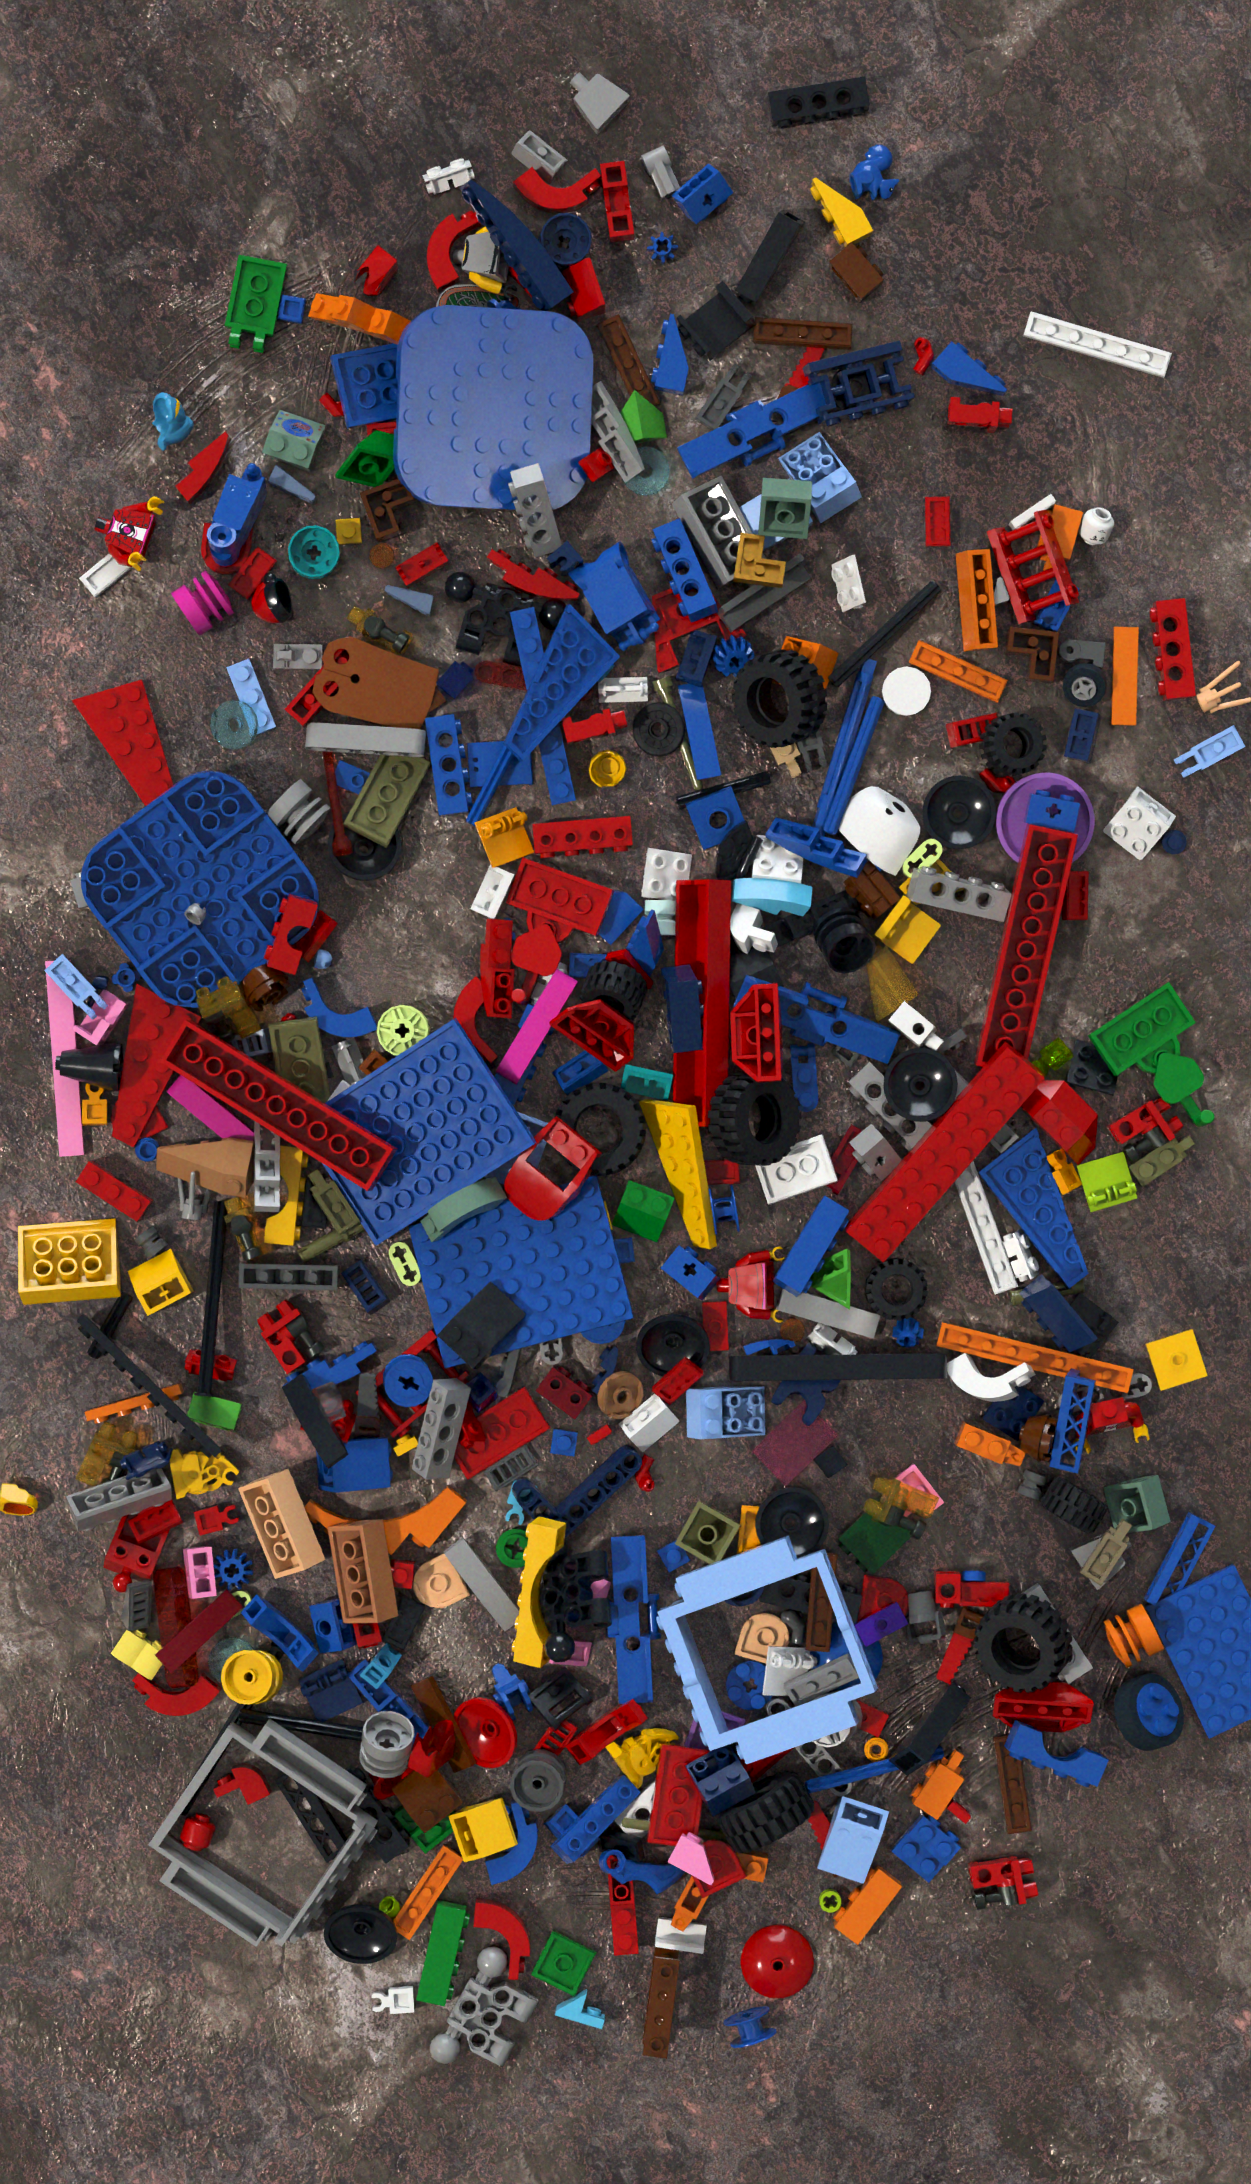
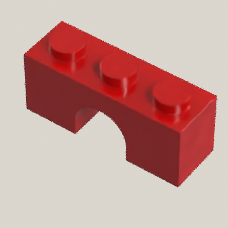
[600,161,634,243]
[263,893,318,975]
[75,1161,154,1222]

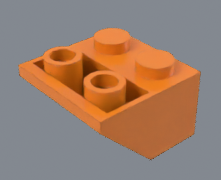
[772,636,839,689]

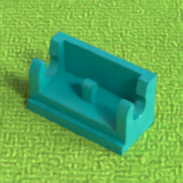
[620,1064,673,1101]

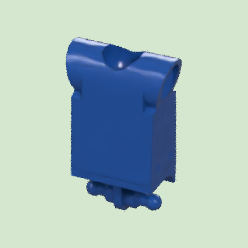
[207,463,267,566]
[568,541,661,651]

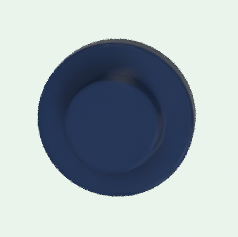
[1162,830,1187,854]

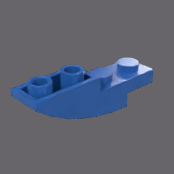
[283,1340,378,1390]

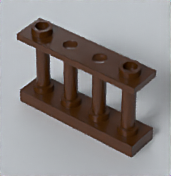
[642,1947,680,2059]

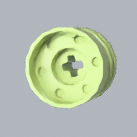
[377,1005,430,1056]

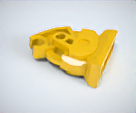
[169,1448,239,1499]
[605,1728,679,1789]

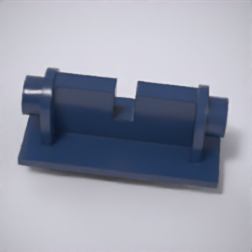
[120,1441,173,1480]

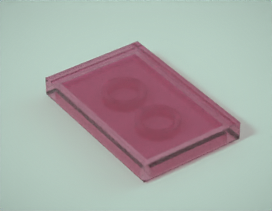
[751,1400,838,1486]

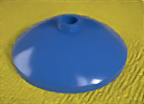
[810,1622,883,1691]

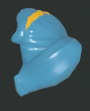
[152,392,194,451]

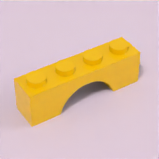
[264,1145,309,1246]

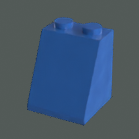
[316,1437,393,1493]

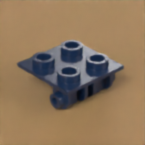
[982,1386,1044,1441]
[298,1659,363,1721]

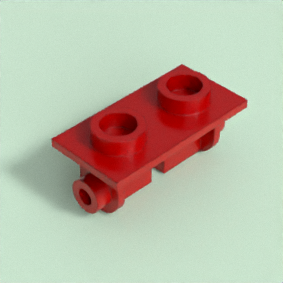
[184,1349,237,1382]
[459,1401,485,1449]

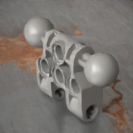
[430,1947,539,2066]

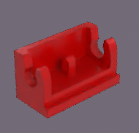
[395,542,450,589]

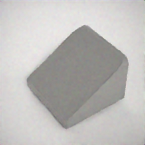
[994,577,1010,607]

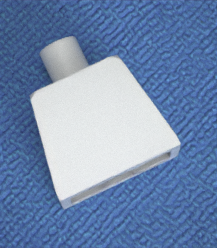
[889,1001,944,1051]

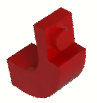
[513,167,601,214]
[427,210,482,293]
[453,976,499,1063]
[132,1672,222,1716]
[565,1699,648,1765]
[473,1898,531,1980]

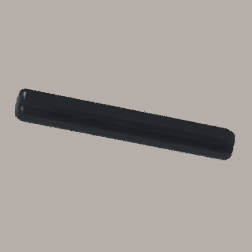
[676,771,771,809]

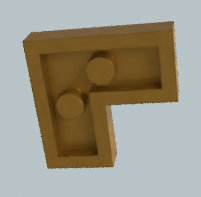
[733,533,786,588]

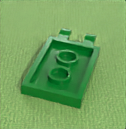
[225,255,288,354]

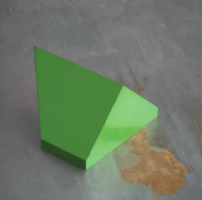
[620,390,667,444]
[811,1249,851,1310]

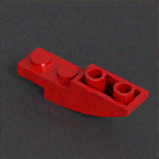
[487,549,580,601]
[480,919,514,1019]
[607,1855,639,1956]

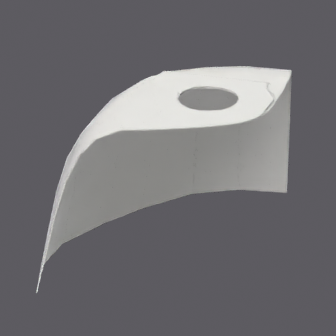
[838,786,920,876]

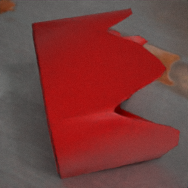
[354,245,398,296]
[407,1719,455,1778]

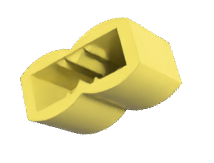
[111,1629,165,1681]

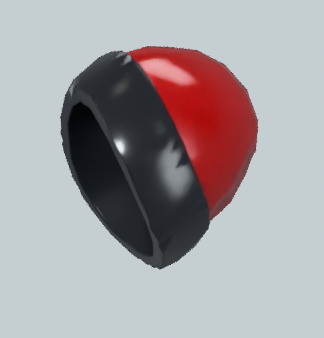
[251,572,292,624]

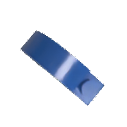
[301,978,377,1037]
[241,1594,319,1672]
[485,1799,538,1885]

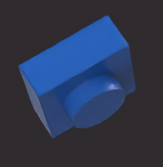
[550,1428,578,1457]
[657,1539,690,1572]

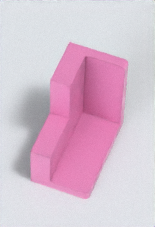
[72,990,129,1045]

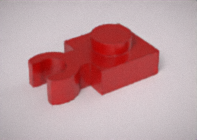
[193,1504,240,1536]

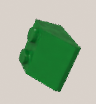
[335,430,394,487]
[612,1179,675,1242]

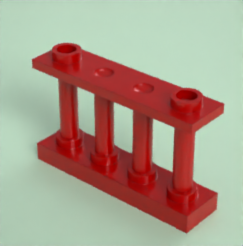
[987,510,1079,624]
[356,1329,470,1438]

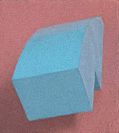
[732,878,812,917]

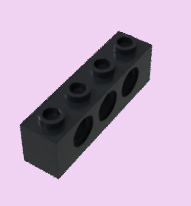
[767,76,870,129]
[759,1574,862,1624]
[345,1764,411,1864]

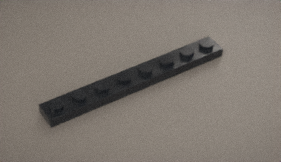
[76,1314,225,1459]

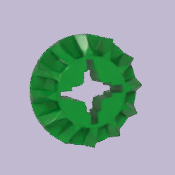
[496,1529,528,1568]

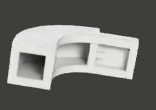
[947,1353,1036,1402]

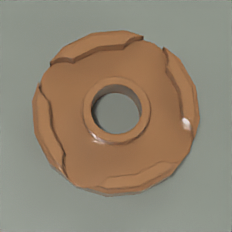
[597,1371,644,1419]

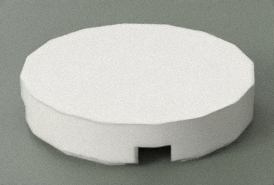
[882,667,931,716]

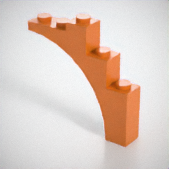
[308,293,411,345]
[304,1485,467,1555]

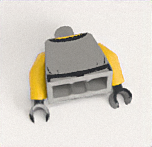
[453,227,517,301]

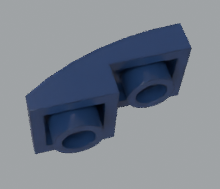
[592,1344,618,1395]

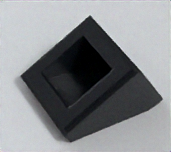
[813,1444,848,1478]

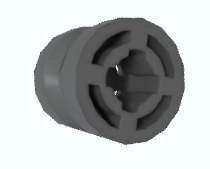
[134,1226,168,1259]
[1017,1469,1048,1500]

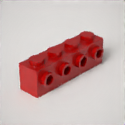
[532,816,633,859]

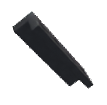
[275,1774,347,1863]

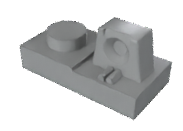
[273,644,323,670]

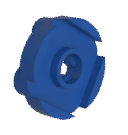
[726,1660,772,1710]

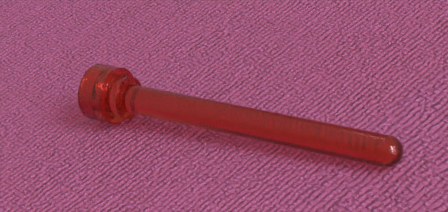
[322,751,353,856]

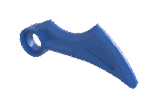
[599,1849,685,1894]

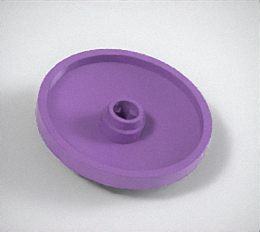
[996,772,1095,863]

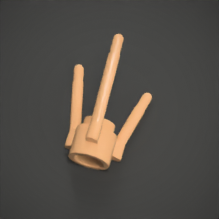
[1196,661,1251,713]

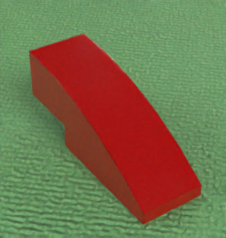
[175,432,231,504]

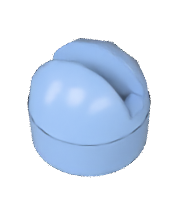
[313,949,333,969]

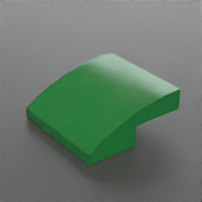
[394,1805,455,1854]

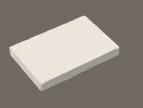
[755,1134,838,1205]

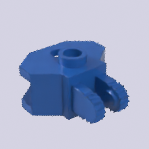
[492,1663,533,1721]

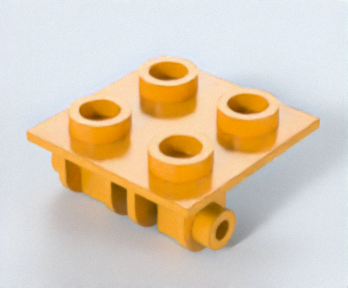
[474,807,534,868]

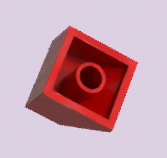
[562,257,606,322]

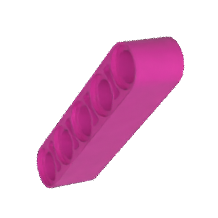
[496,969,578,1085]
[167,1075,254,1164]

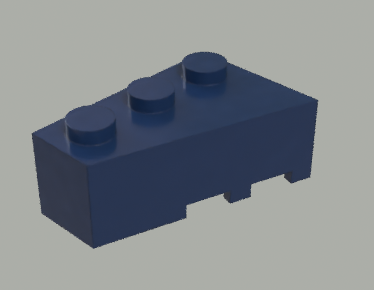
[660,965,704,1053]

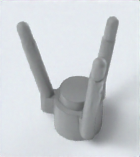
[178,1172,212,1220]

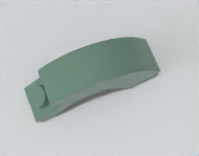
[420,1177,507,1242]

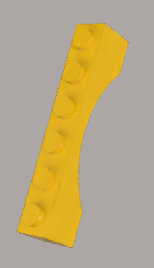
[512,1516,566,1668]

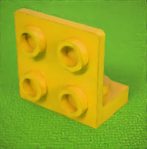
[873,895,941,964]

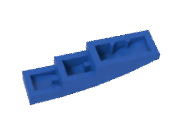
[678,683,721,781]
[765,817,867,878]
[348,1659,429,1747]

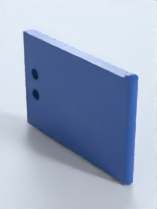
[467,741,533,787]

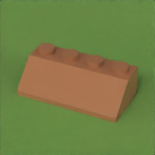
[328,1519,398,1623]

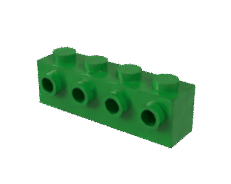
[416,1900,470,2007]

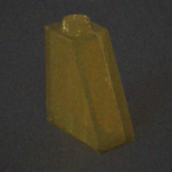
[865,945,919,1022]

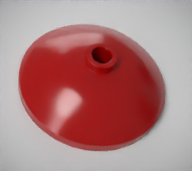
[453,1697,517,1768]
[741,1924,814,1998]

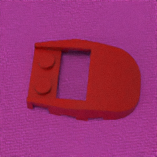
[504,1116,602,1221]

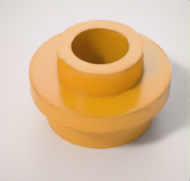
[864,1737,889,1762]

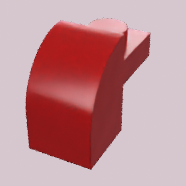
[213,1763,272,1805]

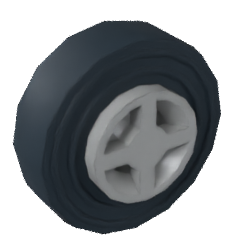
[1062,663,1107,707]

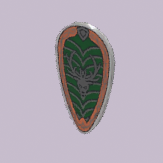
[436,284,520,308]

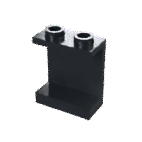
[677,281,756,361]

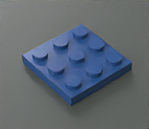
[330,343,398,429]

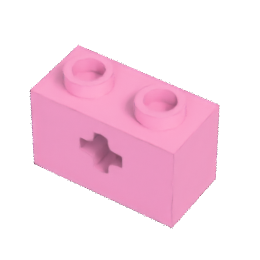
[183,1546,217,1599]

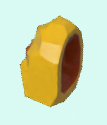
[0,1483,38,1516]

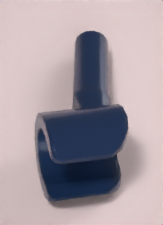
[87,975,108,1008]

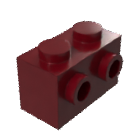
[535,1365,593,1419]

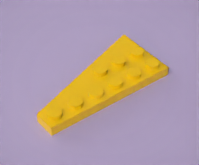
[639,1099,717,1249]

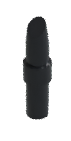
[736,836,763,879]

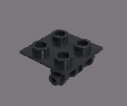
[1065,1039,1118,1096]
[1070,1293,1119,1359]

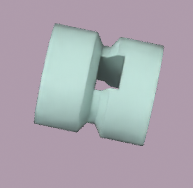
[645,900,676,936]

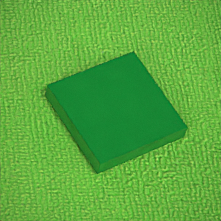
[531,1930,596,1997]

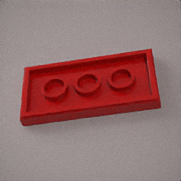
[454,1386,551,1480]
[647,1744,710,1846]

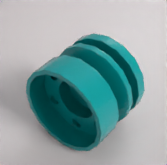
[288,525,340,579]

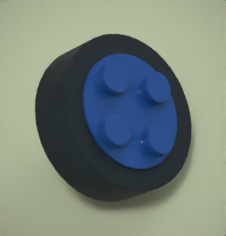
[1114,1674,1184,1751]

